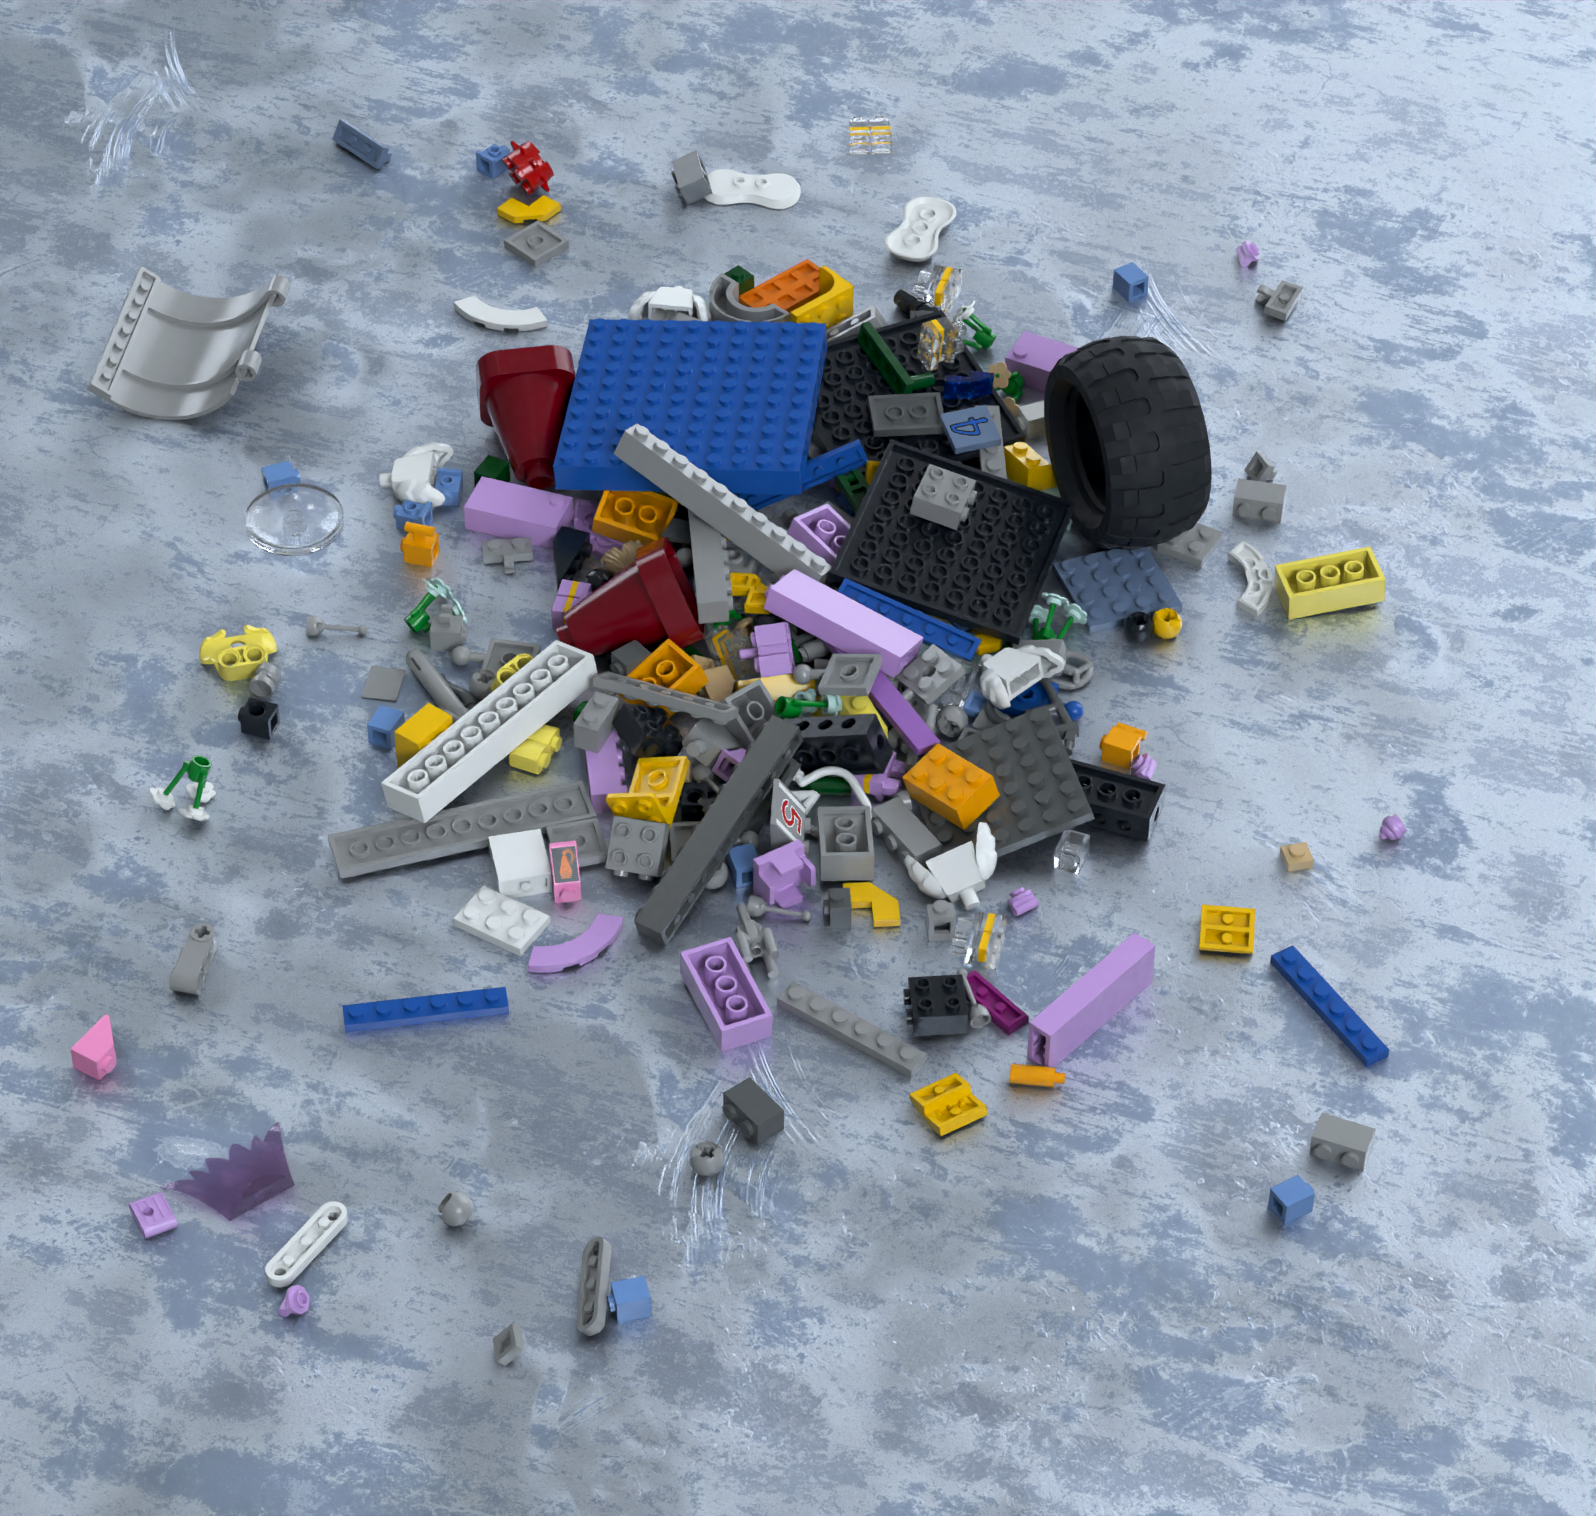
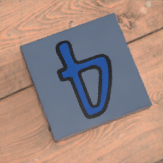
[939,405,1002,454]

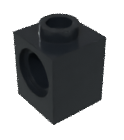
[238,697,280,740]
[681,783,708,822]

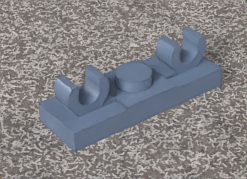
[332,119,392,169]

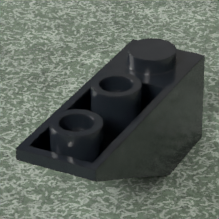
[553,526,593,593]

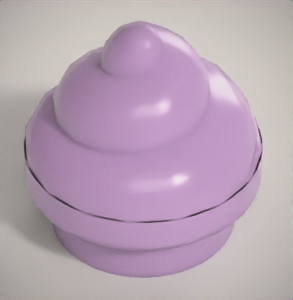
[1379,814,1407,840]

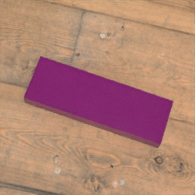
[964,970,1029,1036]

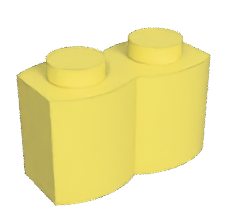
[509,724,562,775]

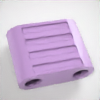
[129,1192,178,1239]

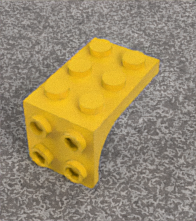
[791,265,854,330]
[606,756,690,829]

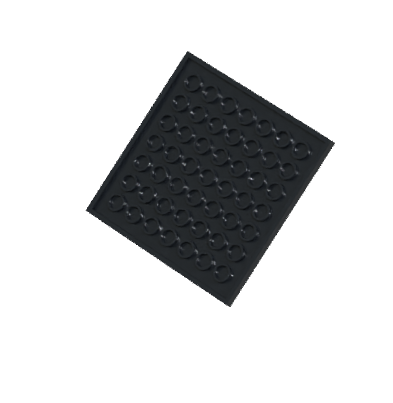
[812,310,1026,486]
[828,440,1076,645]

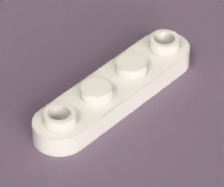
[265,1201,348,1287]

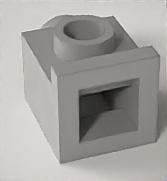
[925,900,956,942]

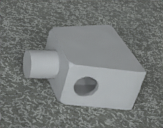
[682,717,744,768]

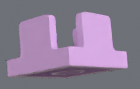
[753,839,816,909]

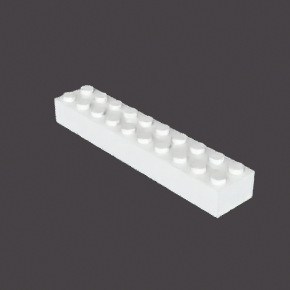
[381,640,598,823]

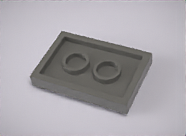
[867,392,946,437]

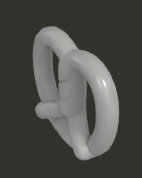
[1048,650,1094,690]

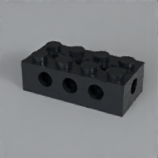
[783,714,893,776]
[1070,759,1166,841]

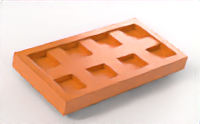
[739,259,820,314]

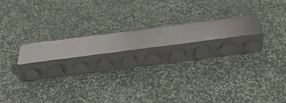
[634,715,803,947]

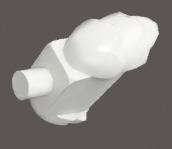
[628,286,711,321]
[379,442,453,509]
[980,645,1066,709]
[903,822,997,910]

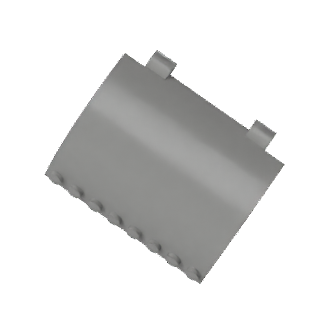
[87,266,290,420]

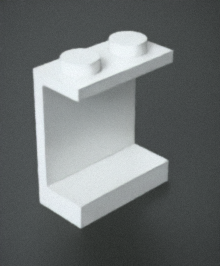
[488,829,553,898]

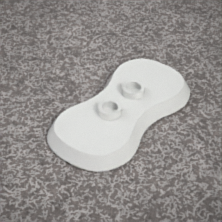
[703,169,801,209]
[885,196,956,262]

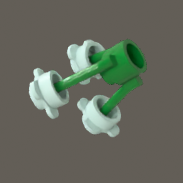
[774,688,842,719]

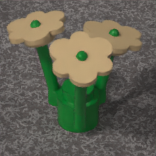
[985,362,1025,418]

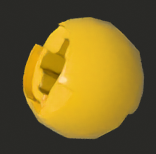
[1152,608,1182,640]

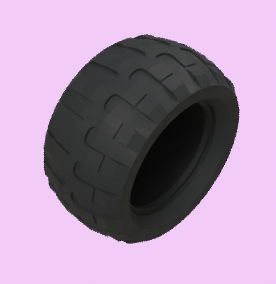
[1044,336,1212,550]

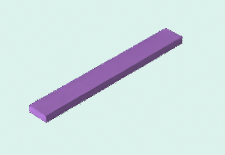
[821,639,941,756]

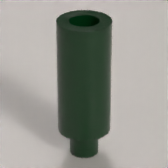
[800,776,852,796]

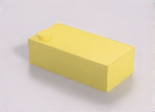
[1274,547,1386,620]

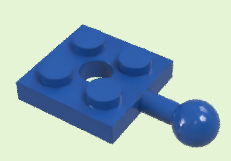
[994,681,1084,721]

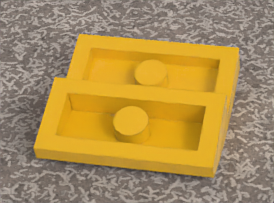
[1199,904,1256,954]
[909,1073,988,1136]

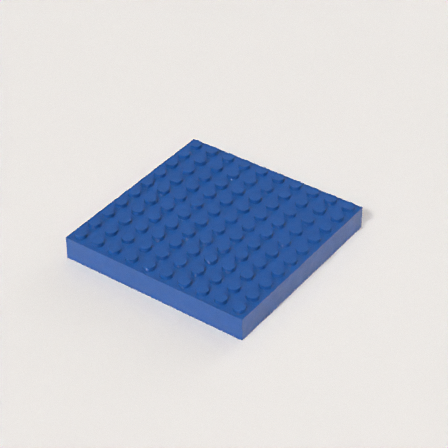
[553,318,828,495]

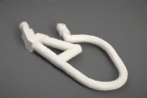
[791,766,872,839]

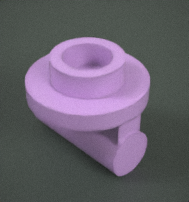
[1236,241,1260,267]
[1130,753,1157,780]
[1007,886,1039,917]
[278,1285,309,1317]

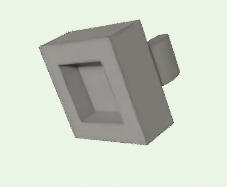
[1244,451,1278,482]

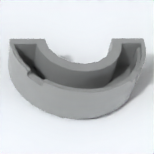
[709,273,790,323]

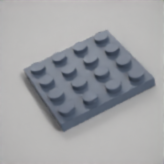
[1052,547,1182,634]

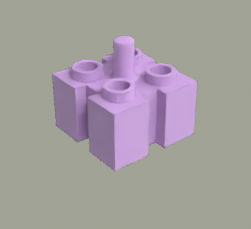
[739,622,795,677]

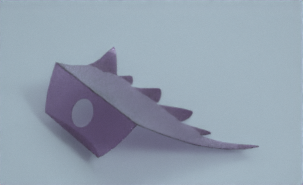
[160,1122,295,1221]

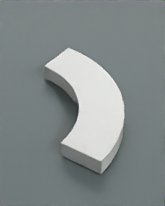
[454,295,548,331]
[1228,541,1273,617]

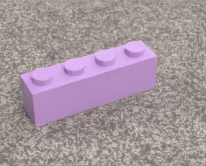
[584,730,627,813]

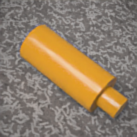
[1009,1063,1065,1088]

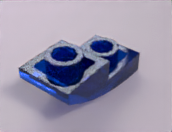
[943,371,994,399]

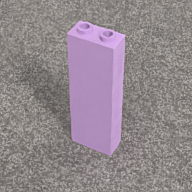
[764,569,924,678]
[1027,932,1155,1068]

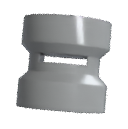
[249,663,281,699]

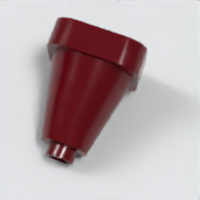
[476,345,575,490]
[556,536,707,657]

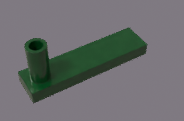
[857,322,935,394]

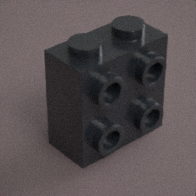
[612,703,684,758]
[903,974,968,1036]

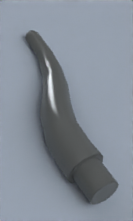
[440,673,477,710]

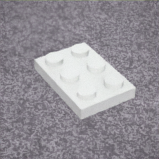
[453,885,550,957]

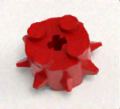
[502,141,554,196]

